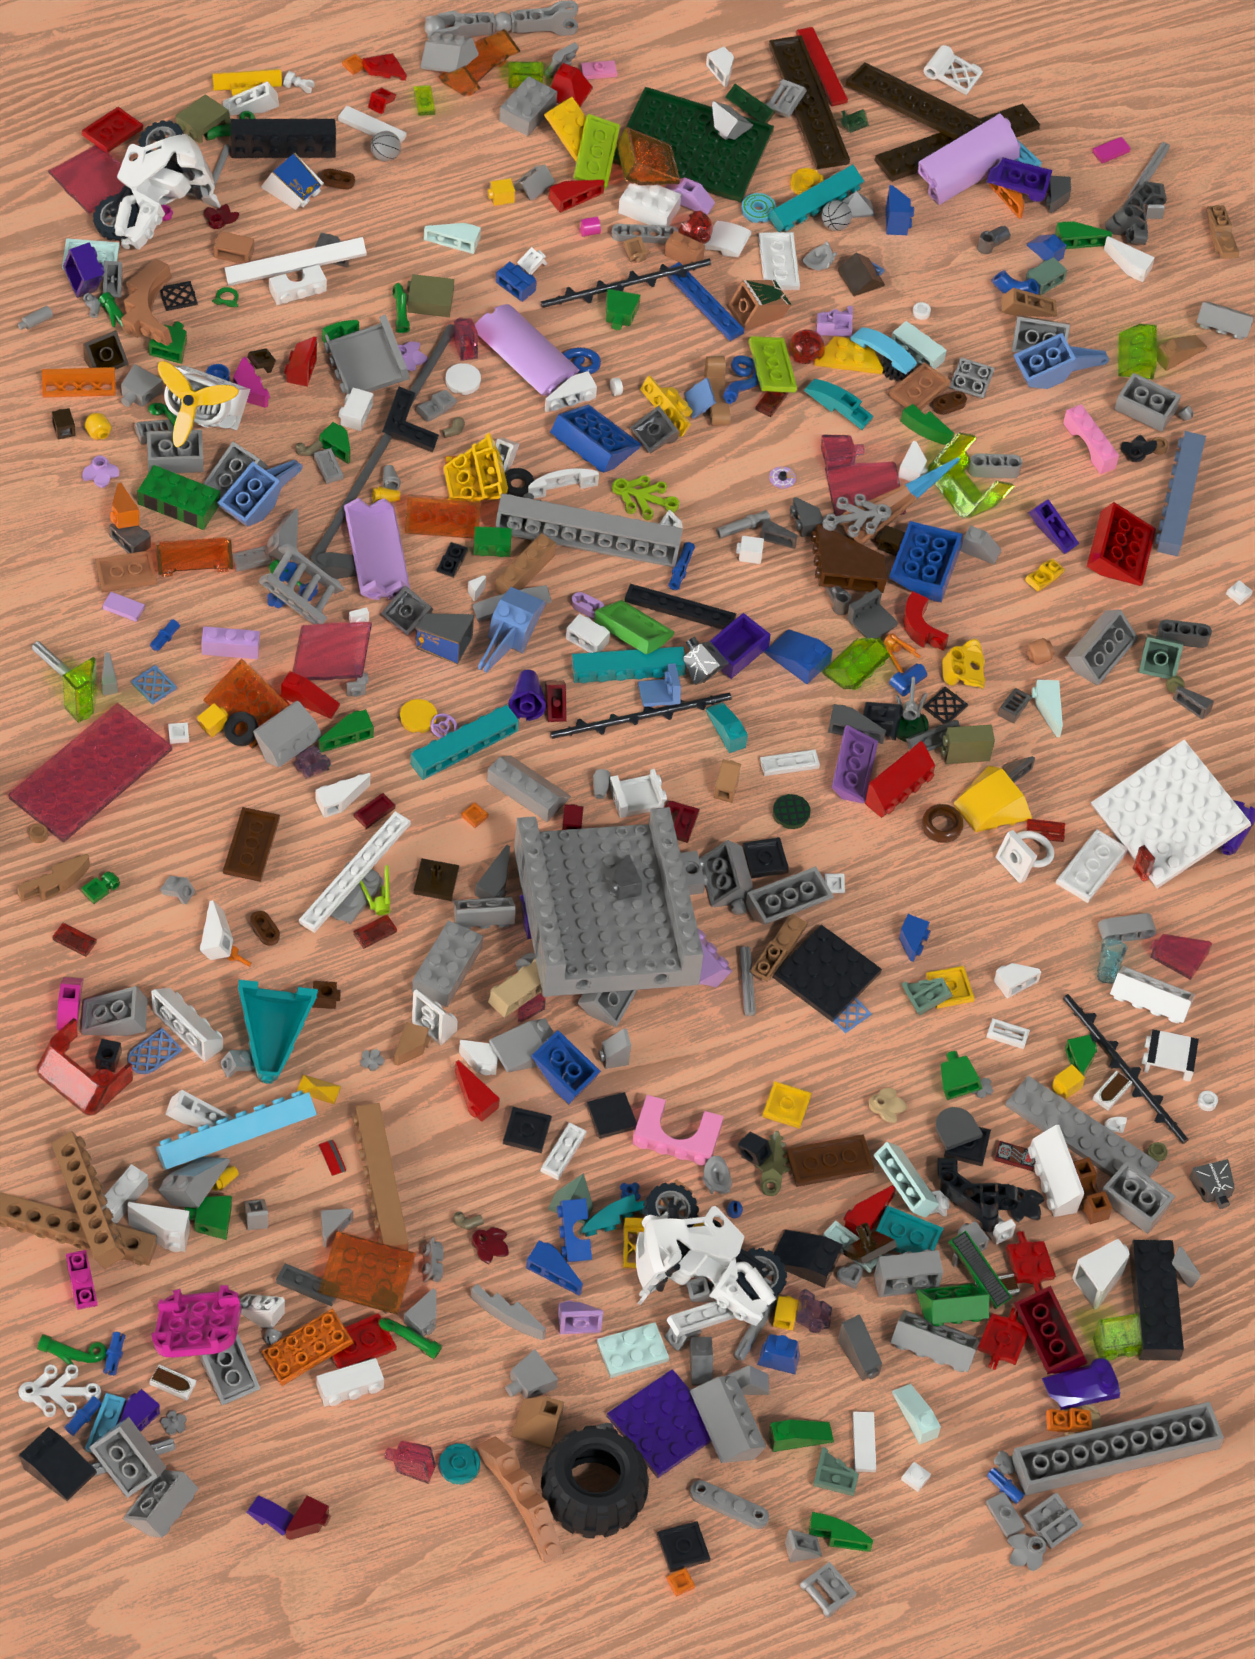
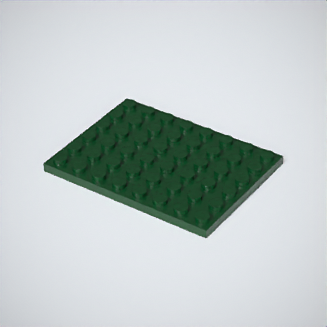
[612,87,774,202]

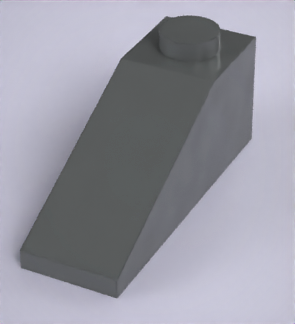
[311,552,357,579]
[828,704,886,744]
[475,845,510,898]

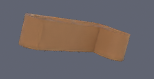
[704,356,730,426]

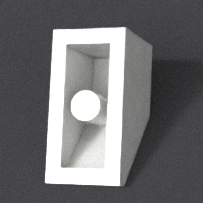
[706,46,734,87]
[496,437,519,472]
[898,441,928,482]
[994,963,1041,999]
[459,1040,498,1075]

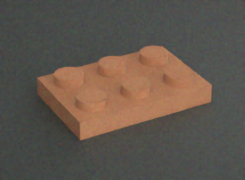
[889,362,951,410]
[95,550,157,593]

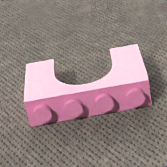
[632,1095,724,1165]

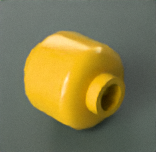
[85,413,112,440]

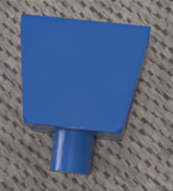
[757,1334,800,1375]

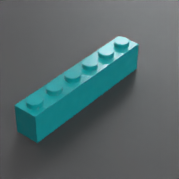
[768,164,864,232]
[571,646,686,683]
[410,705,519,780]

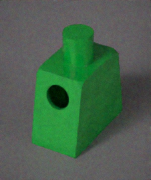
[606,289,641,330]
[149,321,187,364]
[940,1051,983,1100]
[185,1196,232,1240]

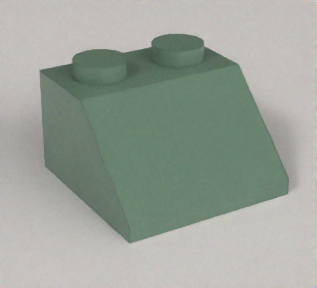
[1139,634,1184,679]

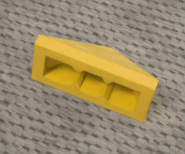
[297,1074,341,1104]

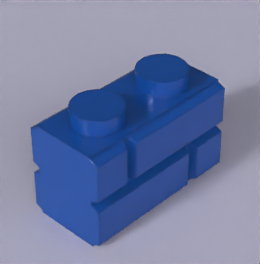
[496,262,537,302]

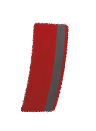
[319,1140,346,1176]

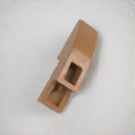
[1207,205,1239,259]
[17,854,90,902]
[750,914,807,982]

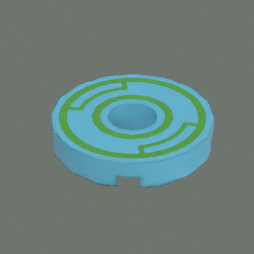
[741,193,776,223]

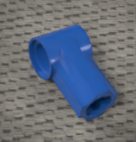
[889,663,928,696]

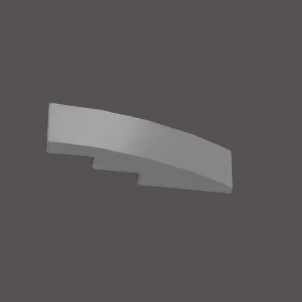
[472,585,552,623]
[471,1284,546,1340]

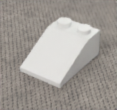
[412,989,458,1045]
[128,1202,190,1252]

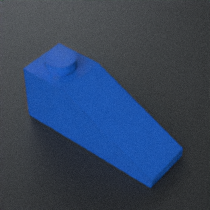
[526,1240,583,1296]

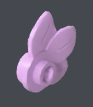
[398,342,428,371]
[82,455,119,488]

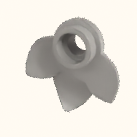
[1007,1534,1047,1571]

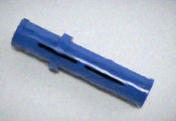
[668,542,695,590]

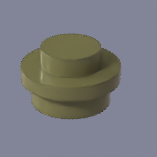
[1166,676,1185,693]
[1147,1142,1168,1162]

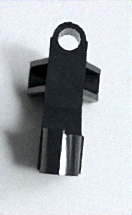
[937,1158,1019,1232]

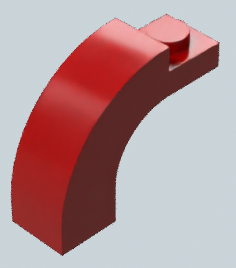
[903,591,949,651]

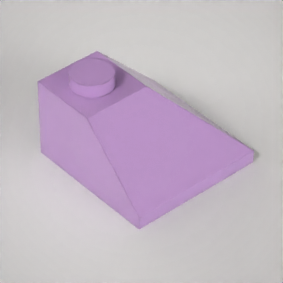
[558,1301,603,1334]

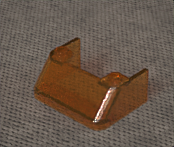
[439,29,520,97]
[155,537,233,577]

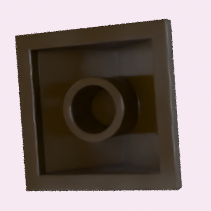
[838,252,885,296]
[83,330,129,370]

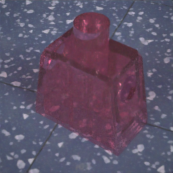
[454,318,478,361]
[821,434,865,471]
[385,1441,436,1484]

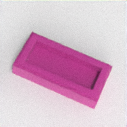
[1093,137,1131,164]

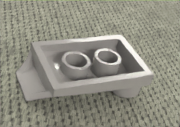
[330,862,384,925]

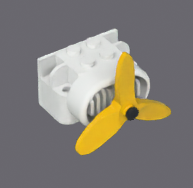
[158,361,250,447]

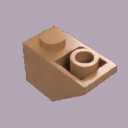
[714,759,741,803]

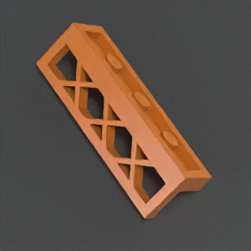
[42,367,116,398]

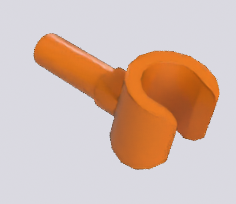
[227,946,252,967]

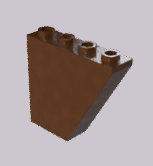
[811,524,887,593]

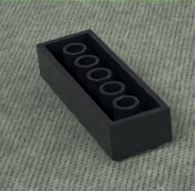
[231,119,336,158]
[1129,1240,1184,1361]

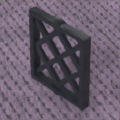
[160,281,198,311]
[923,687,968,724]

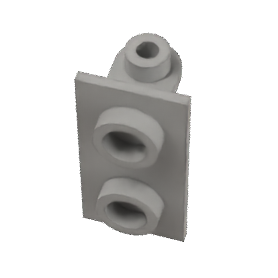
[421,1237,444,1282]

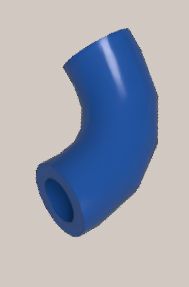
[992,270,1039,294]

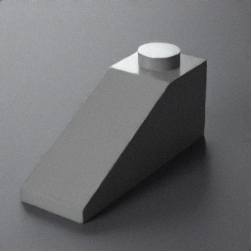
[267,509,298,561]

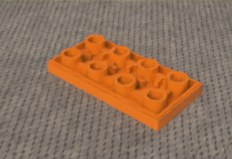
[261,1308,353,1386]

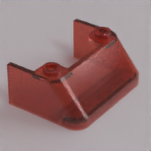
[37,1018,133,1116]

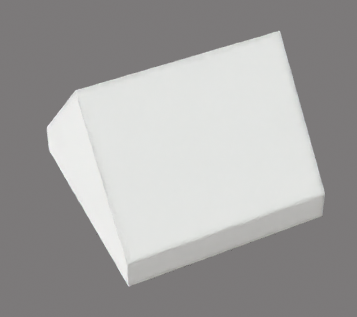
[659,510,683,529]

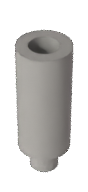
[18,306,53,330]

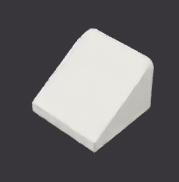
[468,575,486,602]

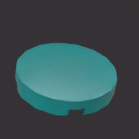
[439,1443,480,1485]

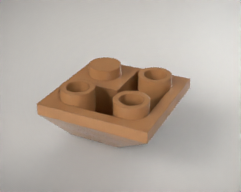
[511,1396,564,1449]

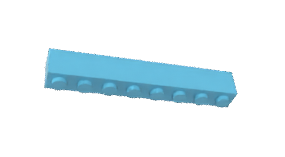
[155,1090,317,1170]

